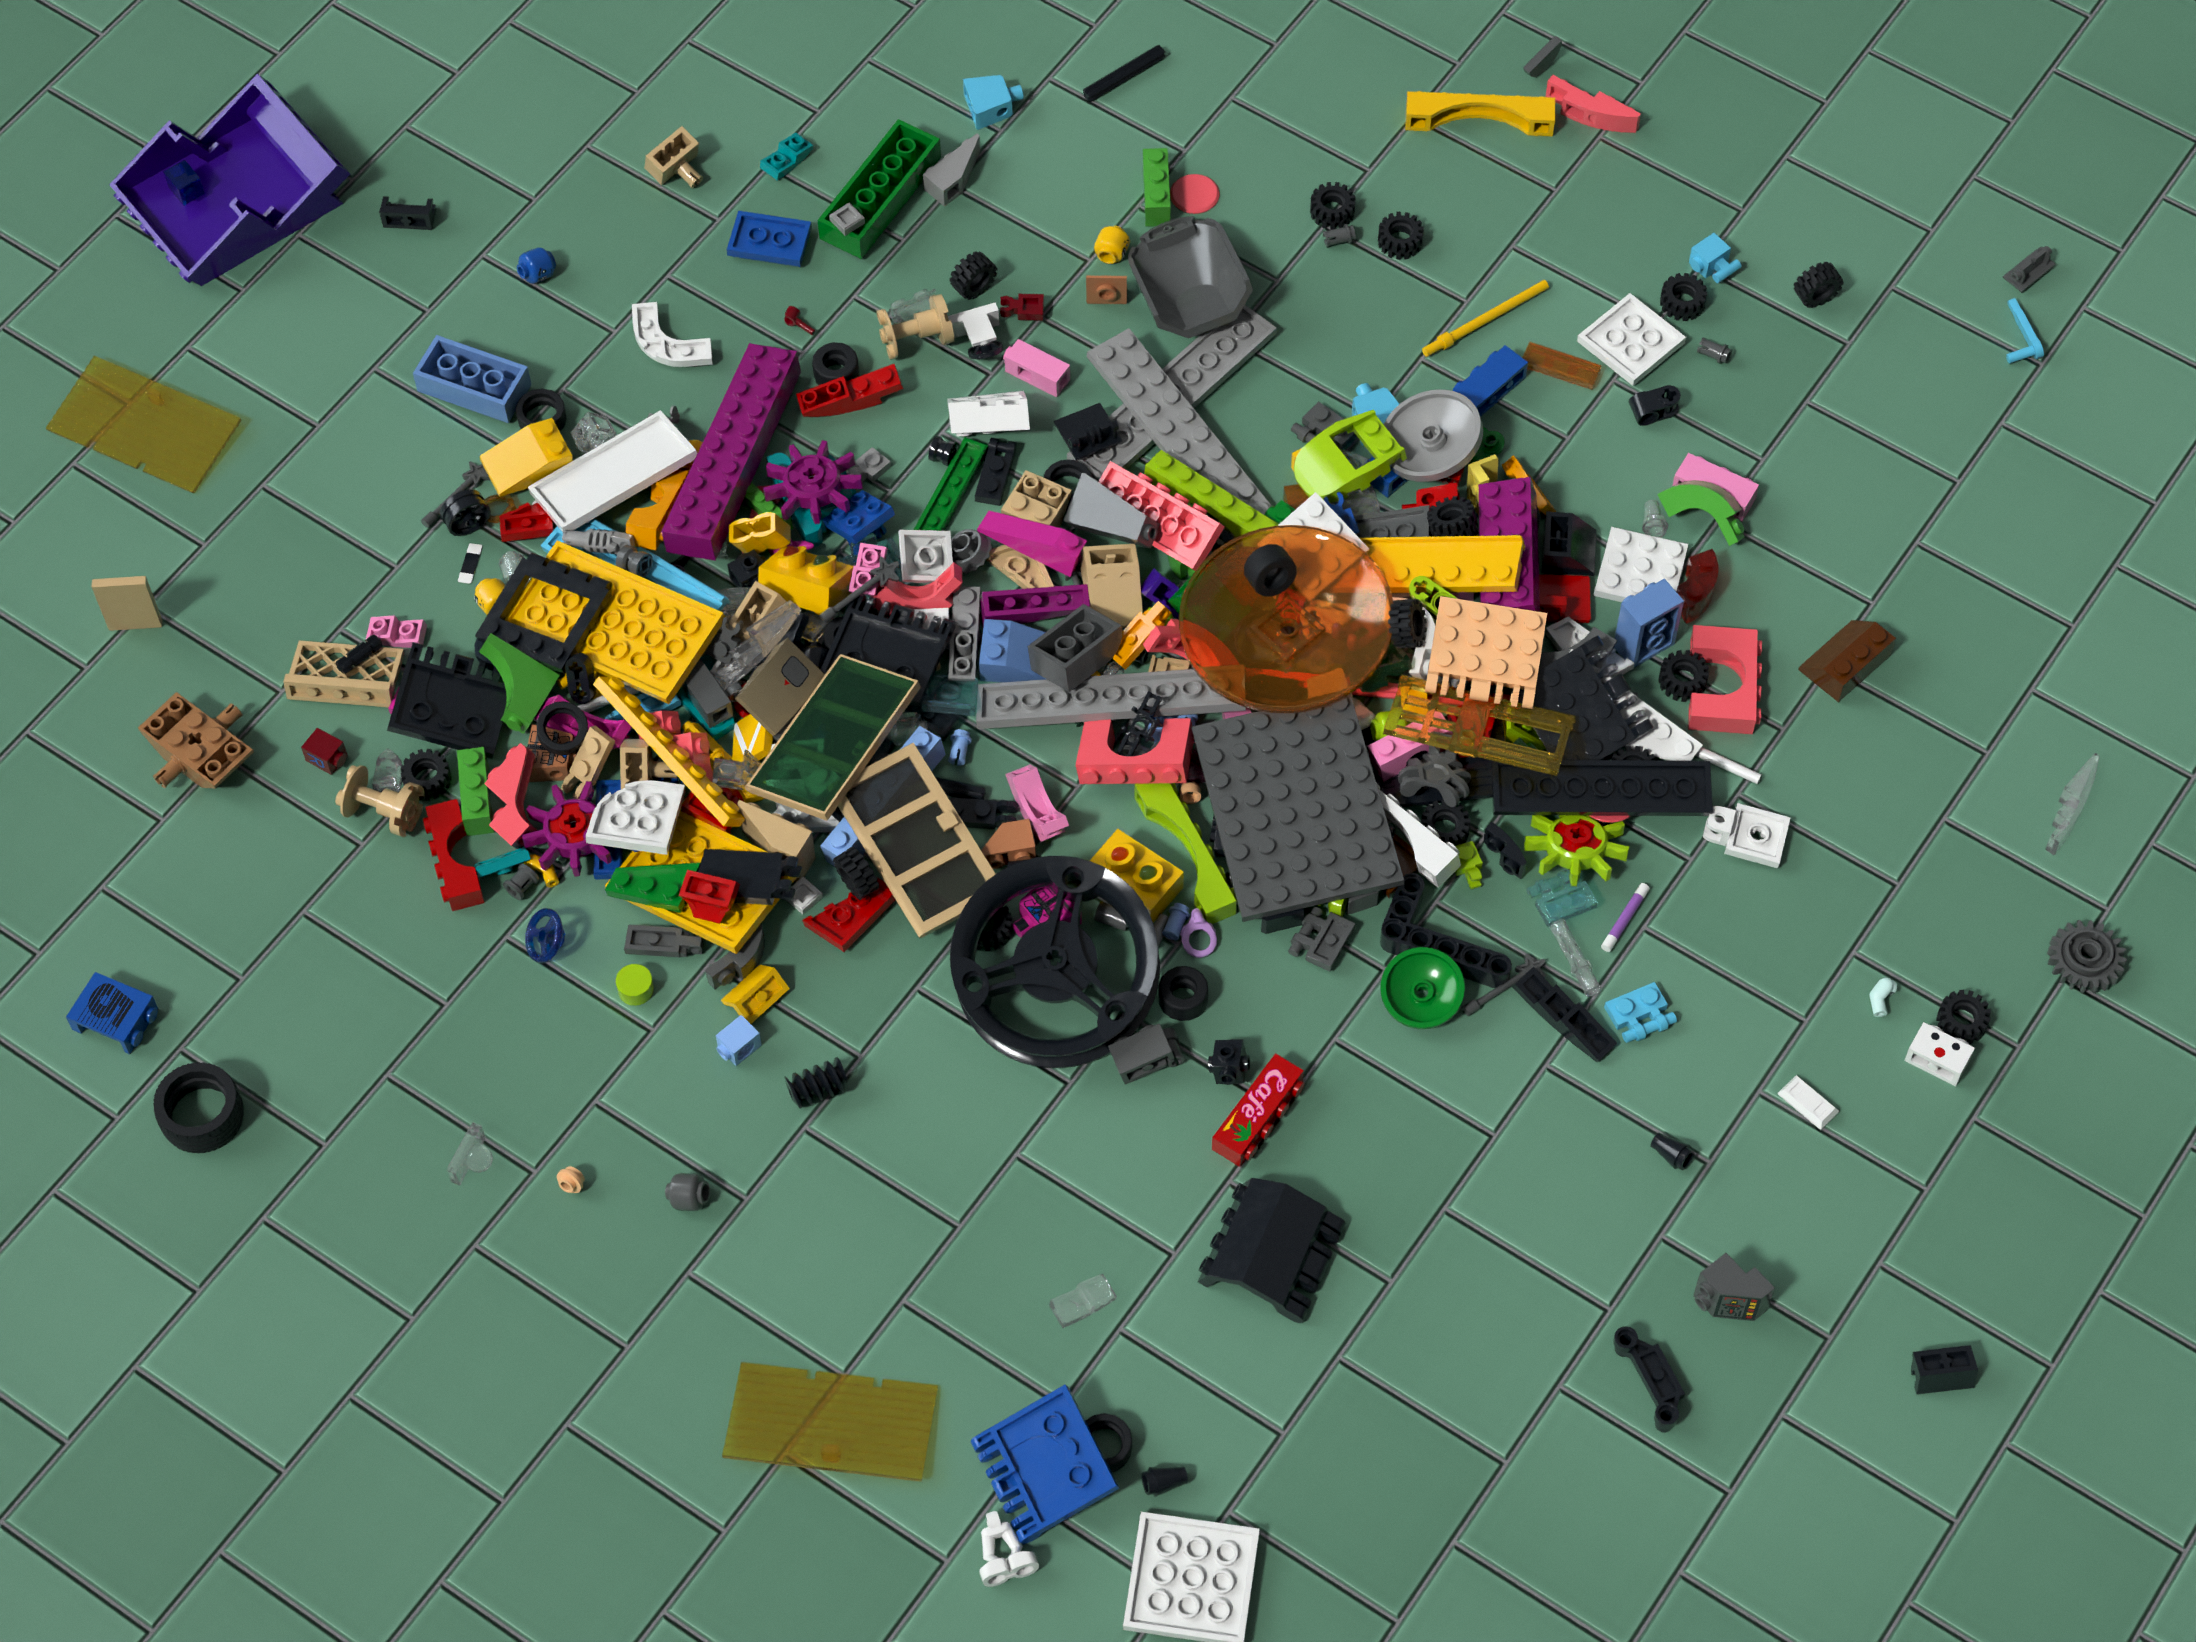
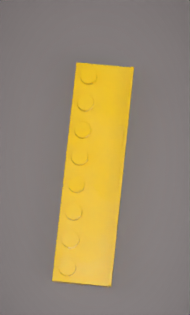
[1322,535,1525,594]

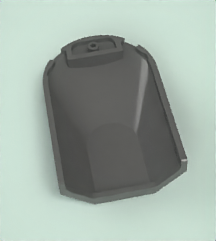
[1128,216,1253,339]

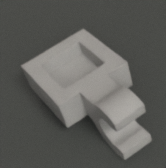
[847,447,891,482]

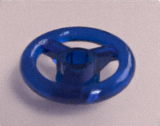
[525,908,565,963]

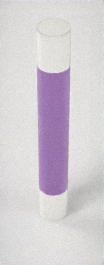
[1601,883,1650,952]

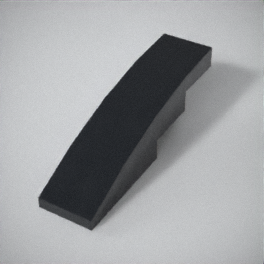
[1512,967,1617,1062]

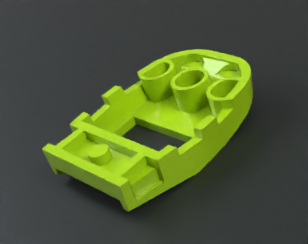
[1294,410,1407,503]

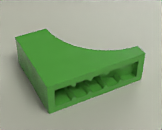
[479,633,560,734]

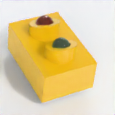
[758,546,854,615]
[1090,829,1184,923]

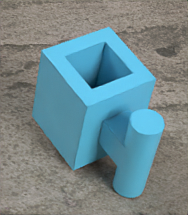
[1689,233,1742,283]

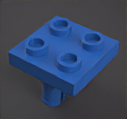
[822,490,895,554]

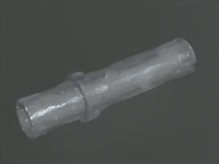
[1550,919,1602,997]

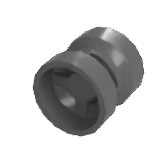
[616,545,653,578]

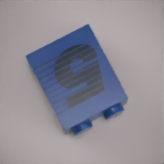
[66,972,158,1054]

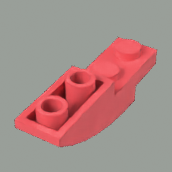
[1545,75,1641,133]

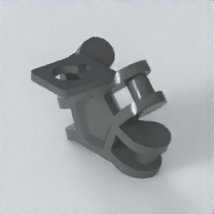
[1398,731,1471,807]

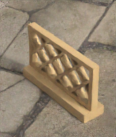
[283,641,404,707]

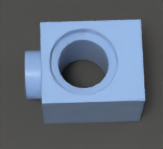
[715,1015,762,1066]

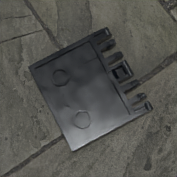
[821,594,956,708]
[1510,635,1654,760]
[387,642,507,759]

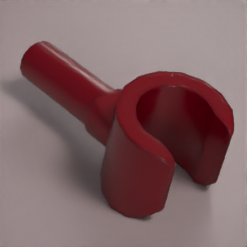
[784,306,815,335]

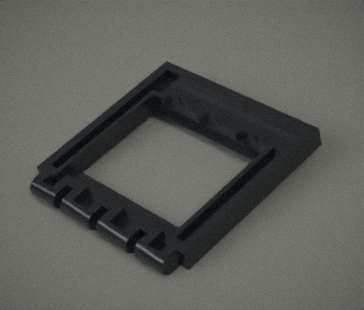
[475,553,612,674]

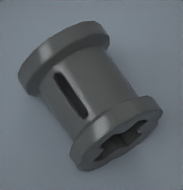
[503,864,539,900]

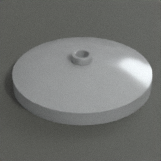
[1384,390,1483,482]

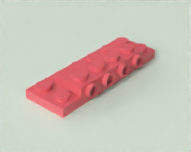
[1099,461,1225,572]

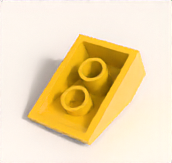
[480,418,573,497]

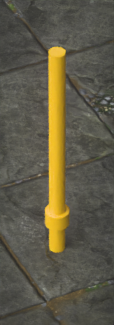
[1422,280,1549,357]

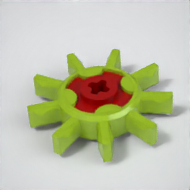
[1524,815,1629,886]

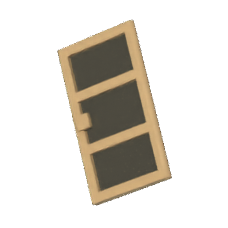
[828,743,995,938]

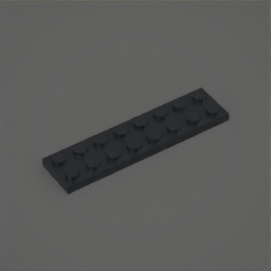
[1491,760,1713,816]

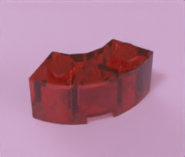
[1676,549,1718,624]

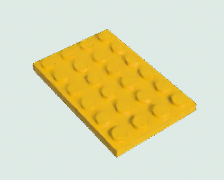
[605,811,797,954]

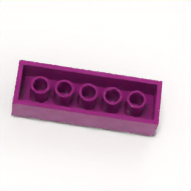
[1479,477,1540,612]

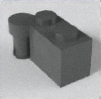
[1108,1023,1185,1085]

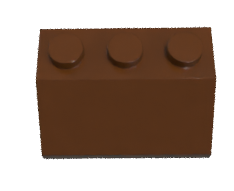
[1798,620,1896,702]

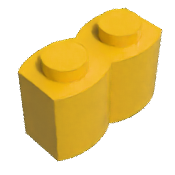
[729,512,791,554]

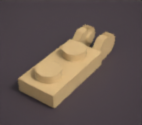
[561,726,615,799]

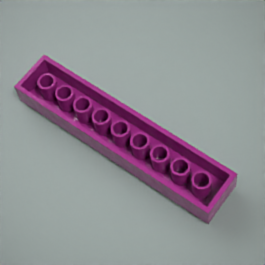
[661,343,801,561]

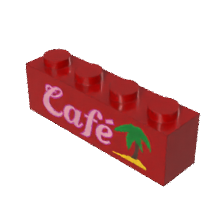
[1212,1053,1305,1167]

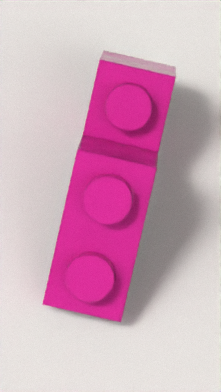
[533,695,632,749]

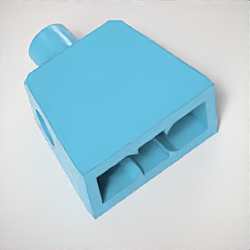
[963,75,1024,130]
[1352,383,1399,446]

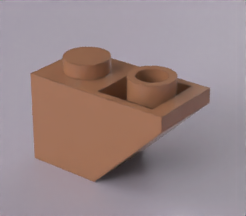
[981,819,1036,869]

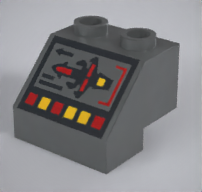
[1693,1253,1775,1321]

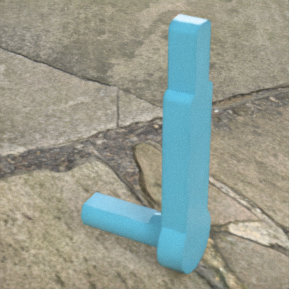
[2006,298,2044,364]

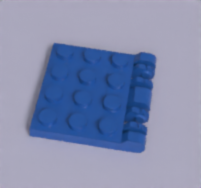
[970,1384,1120,1545]

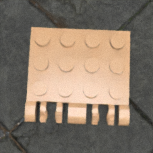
[1425,596,1547,709]

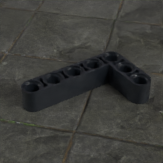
[1380,873,1512,988]

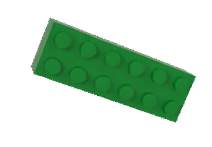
[817,119,941,259]

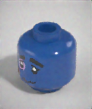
[517,247,556,284]

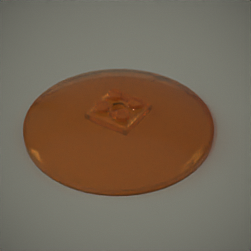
[1179,525,1393,713]

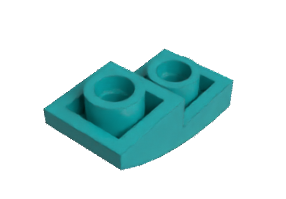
[760,133,813,181]

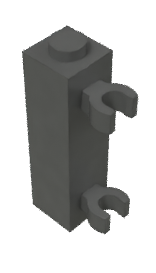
[681,648,742,728]

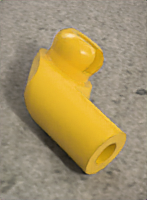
[523,854,559,887]

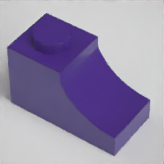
[1141,568,1185,621]

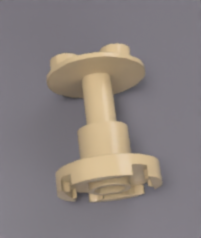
[876,294,954,360]
[335,765,424,837]

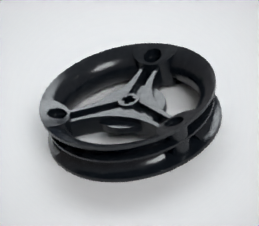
[950,856,1160,1068]

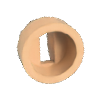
[1179,781,1201,804]

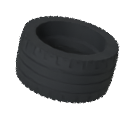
[153,1062,244,1154]

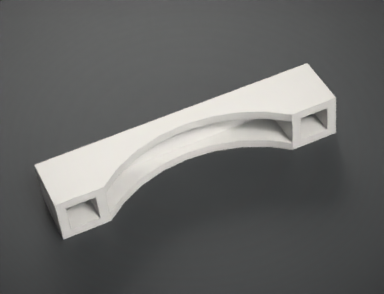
[1376,783,1461,888]

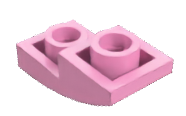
[849,543,888,596]
[366,615,427,648]

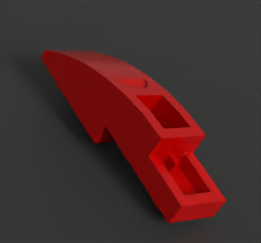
[796,364,903,417]

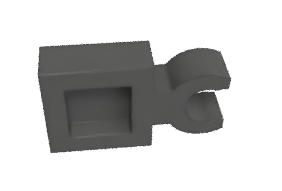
[705,614,744,665]

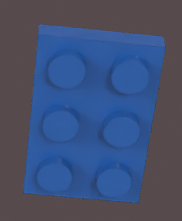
[727,211,812,267]

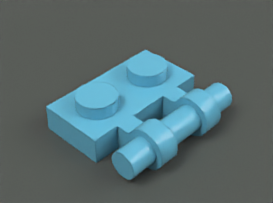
[1604,982,1677,1043]

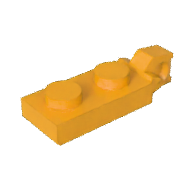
[1502,455,1556,515]
[1112,601,1171,670]

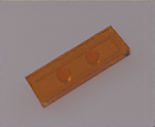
[1522,342,1602,390]

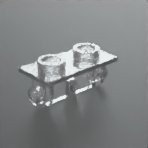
[888,289,936,325]

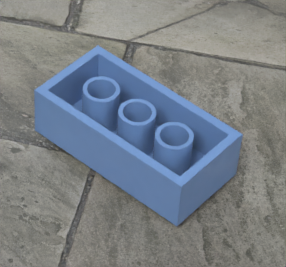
[413,335,532,423]

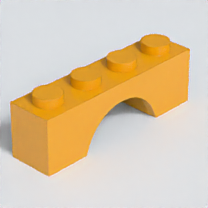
[626,469,689,550]

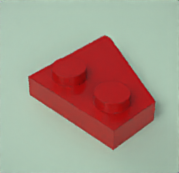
[499,502,554,542]

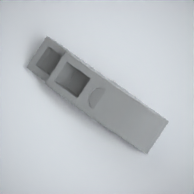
[948,586,981,681]

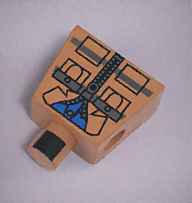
[527,724,579,782]

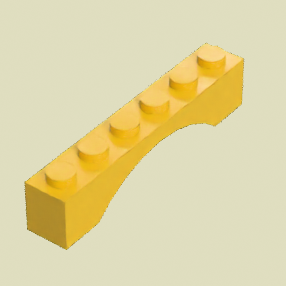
[1405,91,1555,136]

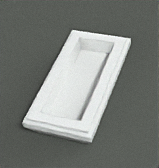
[1778,1075,1839,1130]

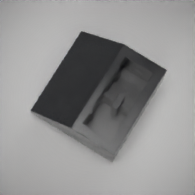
[1542,511,1596,576]

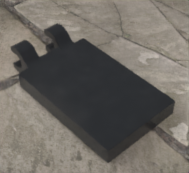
[698,849,802,905]

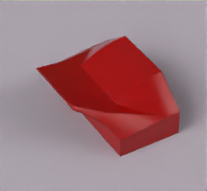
[679,870,740,924]

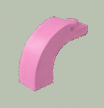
[1005,764,1069,842]

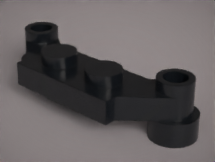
[1613,1326,1685,1433]

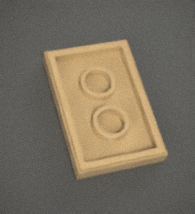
[92,576,162,631]

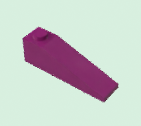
[980,584,1090,628]

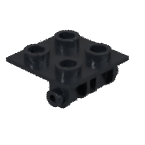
[1054,403,1123,460]

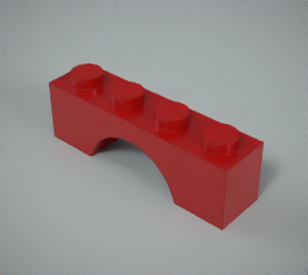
[423,799,484,912]

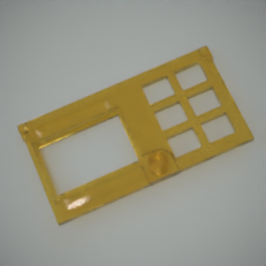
[1383,675,1576,776]

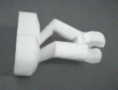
[979,1511,1039,1587]

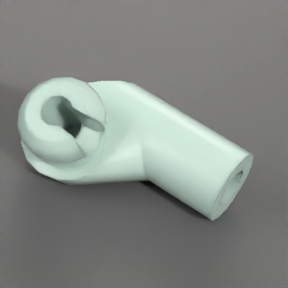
[1869,978,1897,1017]

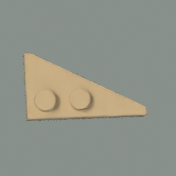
[986,545,1054,589]

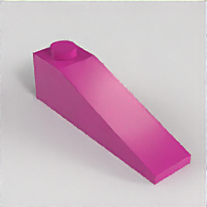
[977,511,1087,577]

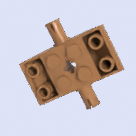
[138,692,254,789]

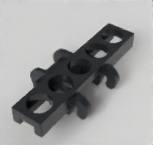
[1116,691,1162,757]

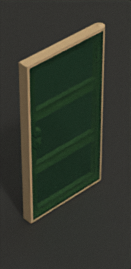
[745,654,921,821]

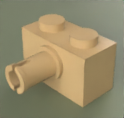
[645,126,703,188]
[620,739,678,789]

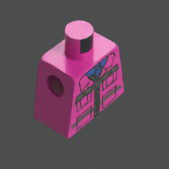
[1012,887,1082,938]

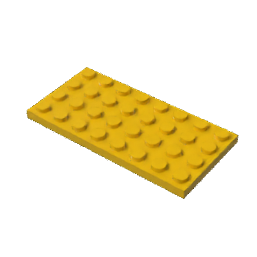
[505,540,725,704]

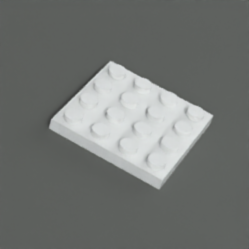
[1123,1512,1260,1642]

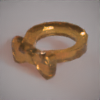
[484,494,517,523]

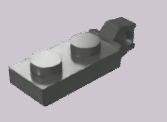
[624,924,704,958]

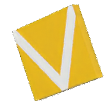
[731,714,773,773]

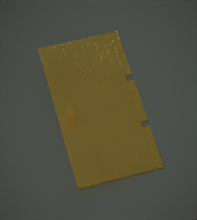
[46,356,242,493]
[722,1362,938,1482]

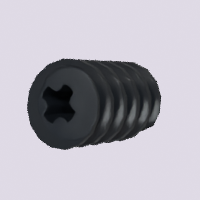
[784,1057,847,1109]

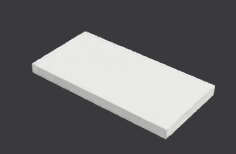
[528,410,698,532]

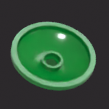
[1380,947,1465,1029]

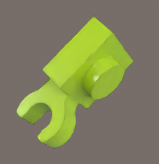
[1455,841,1483,889]

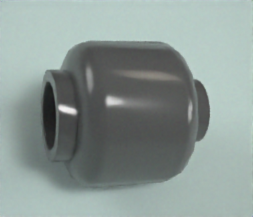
[665,1173,710,1211]

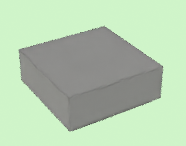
[829,203,865,236]

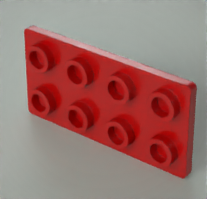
[1539,575,1591,623]

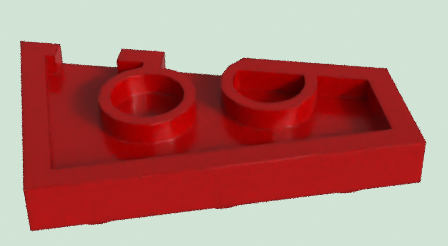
[802,877,896,952]

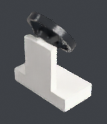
[948,303,1004,359]

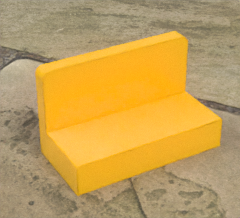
[721,965,790,1024]

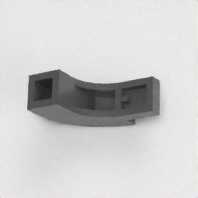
[705,923,765,990]

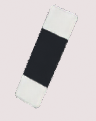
[458,543,482,584]

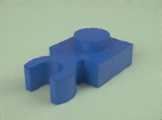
[1324,492,1360,534]

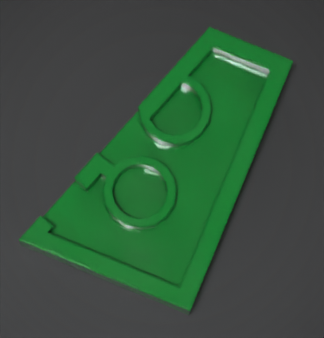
[605,863,700,913]

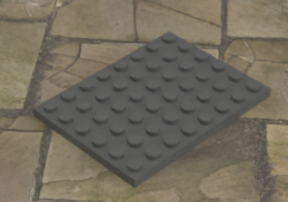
[1191,691,1404,922]

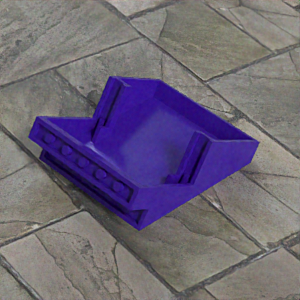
[109,74,350,286]

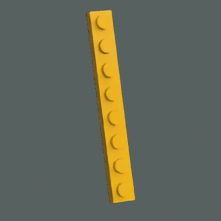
[593,676,745,827]

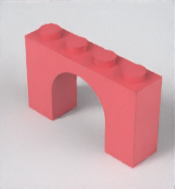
[1688,625,1762,734]
[1076,718,1194,784]

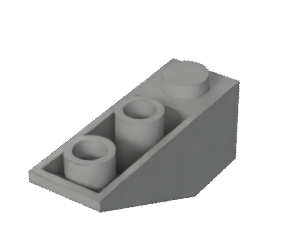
[923,134,980,207]

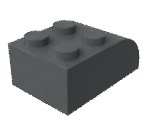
[1027,604,1122,692]

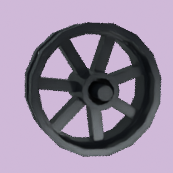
[440,489,491,536]

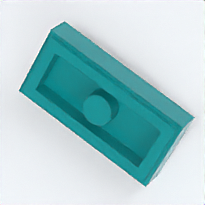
[474,847,531,878]

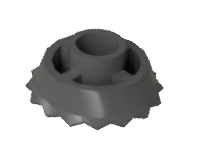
[951,529,992,574]

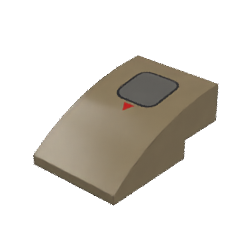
[735,638,825,736]

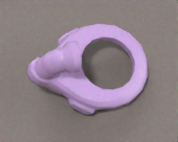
[1180,908,1217,958]

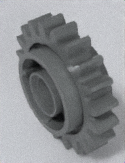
[2047,920,2127,994]

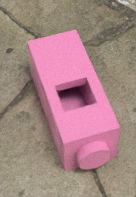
[1003,339,1070,397]

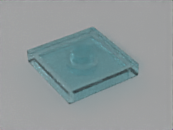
[921,674,978,716]

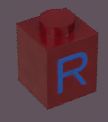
[301,728,348,775]

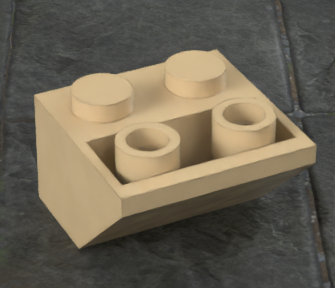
[1001,470,1072,528]
[729,581,799,655]

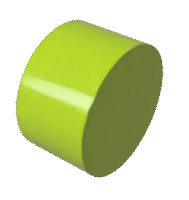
[616,964,654,1006]

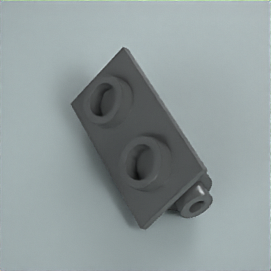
[2003,246,2055,292]

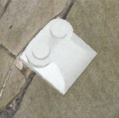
[898,530,953,584]

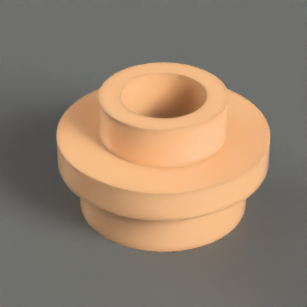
[557,1166,585,1193]

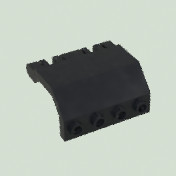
[1198,1178,1346,1323]

